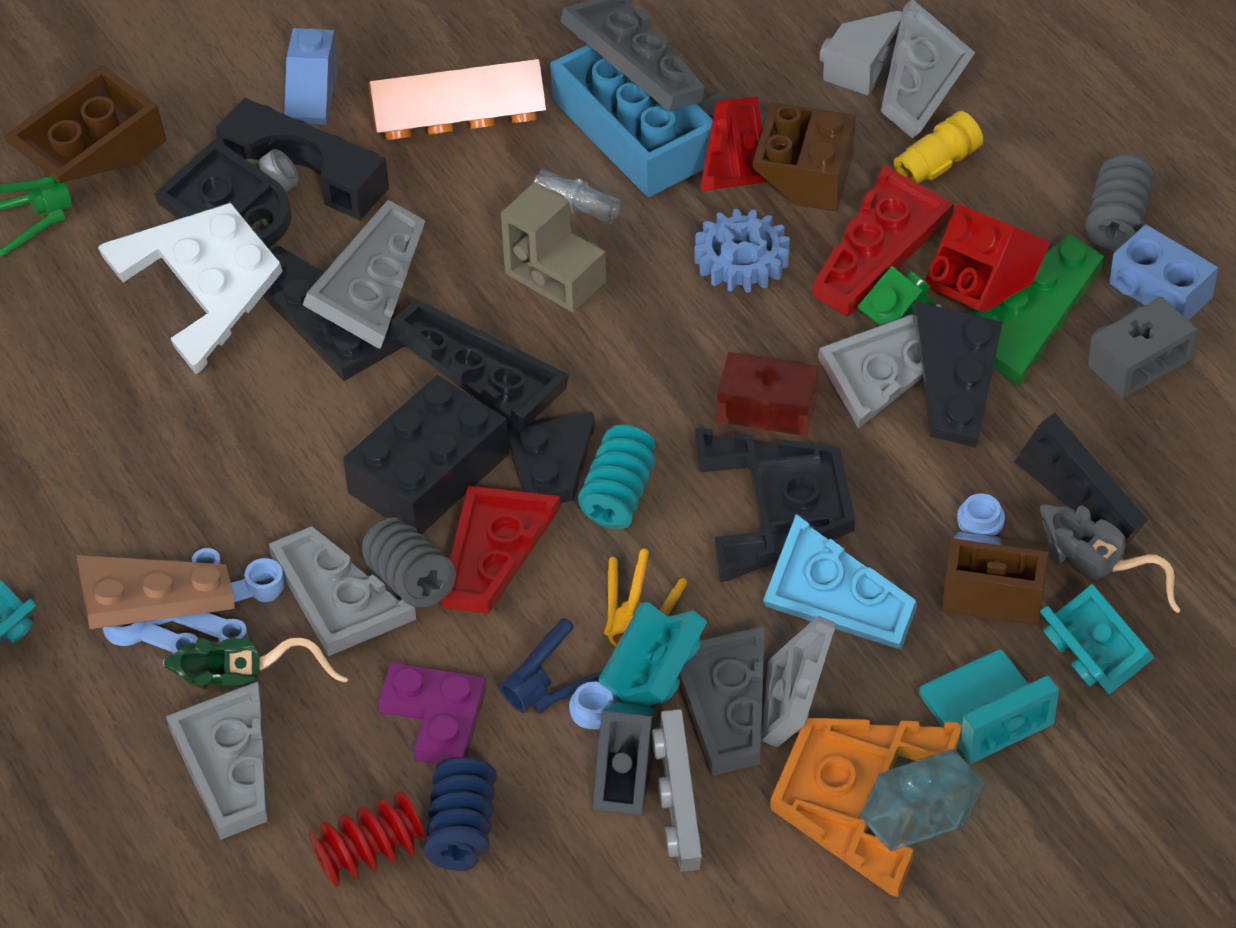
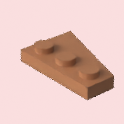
[76,555,235,629]

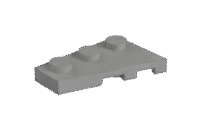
[881,0,975,139]
[818,304,942,429]
[269,526,416,656]

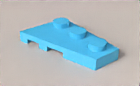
[763,514,917,650]

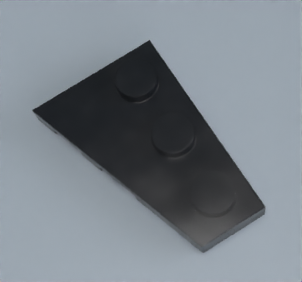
[912,301,1003,447]
[1014,413,1148,544]

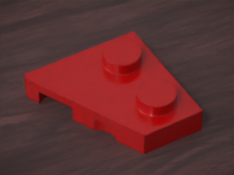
[701,96,768,191]

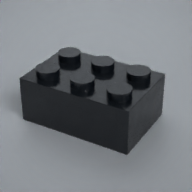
[343,375,509,534]

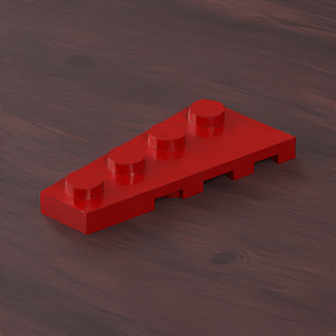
[812,165,954,317]

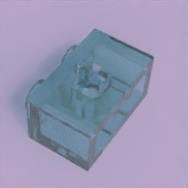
[860,749,985,852]

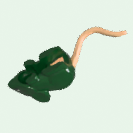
[163,637,348,690]

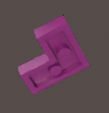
[378,662,487,764]

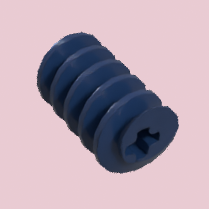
[424,758,497,871]

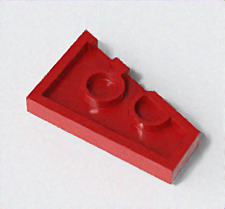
[441,486,561,614]

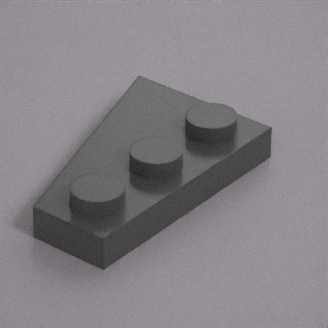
[677,626,764,776]

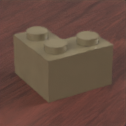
[501,182,607,313]

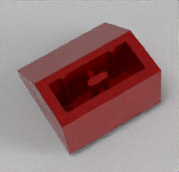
[925,204,1050,313]

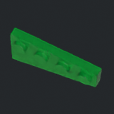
[970,234,1104,387]

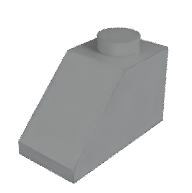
[820,11,903,96]

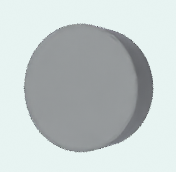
[259,149,299,193]

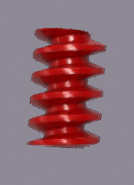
[309,791,425,888]

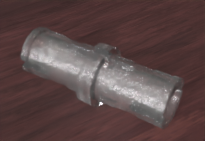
[533,169,621,224]

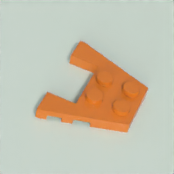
[770,718,962,897]

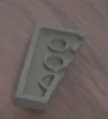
[560,0,705,112]

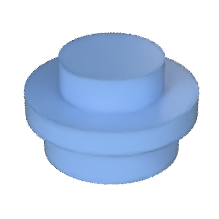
[957,494,1005,536]
[569,682,618,729]

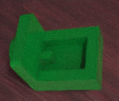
[857,266,936,326]

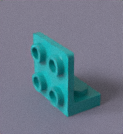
[919,650,1059,764]

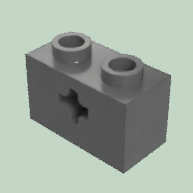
[1088,296,1197,399]

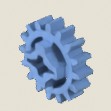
[694,209,790,293]

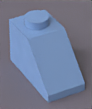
[284,28,339,125]

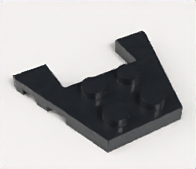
[695,428,855,582]

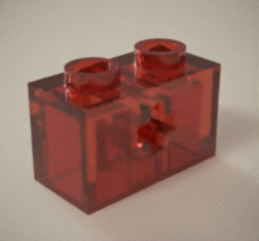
[717,352,818,437]

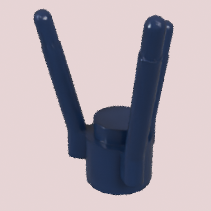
[499,618,603,714]

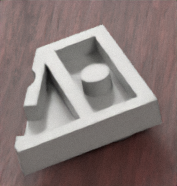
[761,615,835,747]

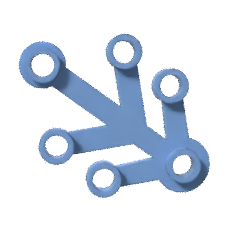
[103,548,285,654]

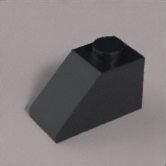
[592,701,659,815]

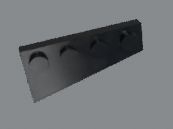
[263,246,405,381]
[390,299,569,432]

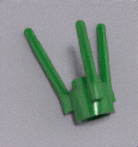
[0,175,72,257]

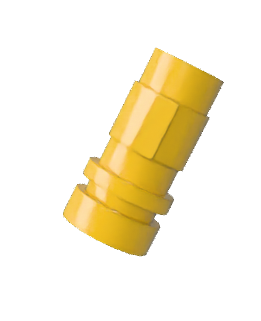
[894,111,983,184]

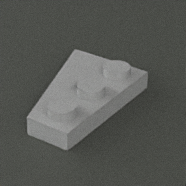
[166,681,268,840]
[652,709,702,872]

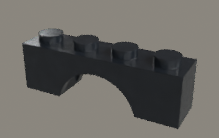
[215,98,389,220]

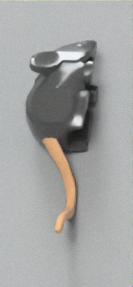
[1040,504,1180,613]

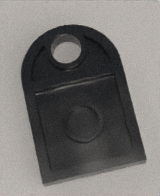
[155,139,292,248]

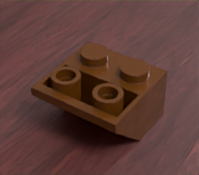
[753,102,856,212]
[942,531,1050,625]

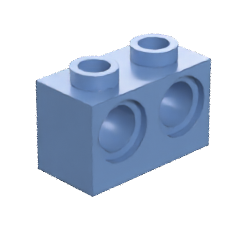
[1109,224,1218,321]

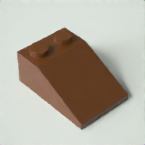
[4,65,167,183]

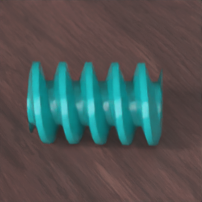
[578,424,656,530]

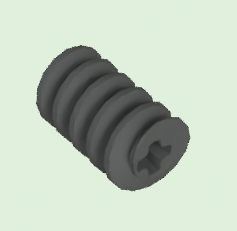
[1085,154,1155,251]
[362,517,456,607]

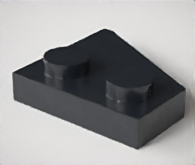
[508,411,595,503]

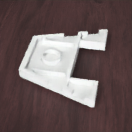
[98,203,283,374]

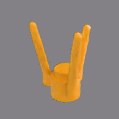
[604,548,687,647]

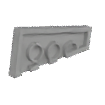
[303,200,425,349]

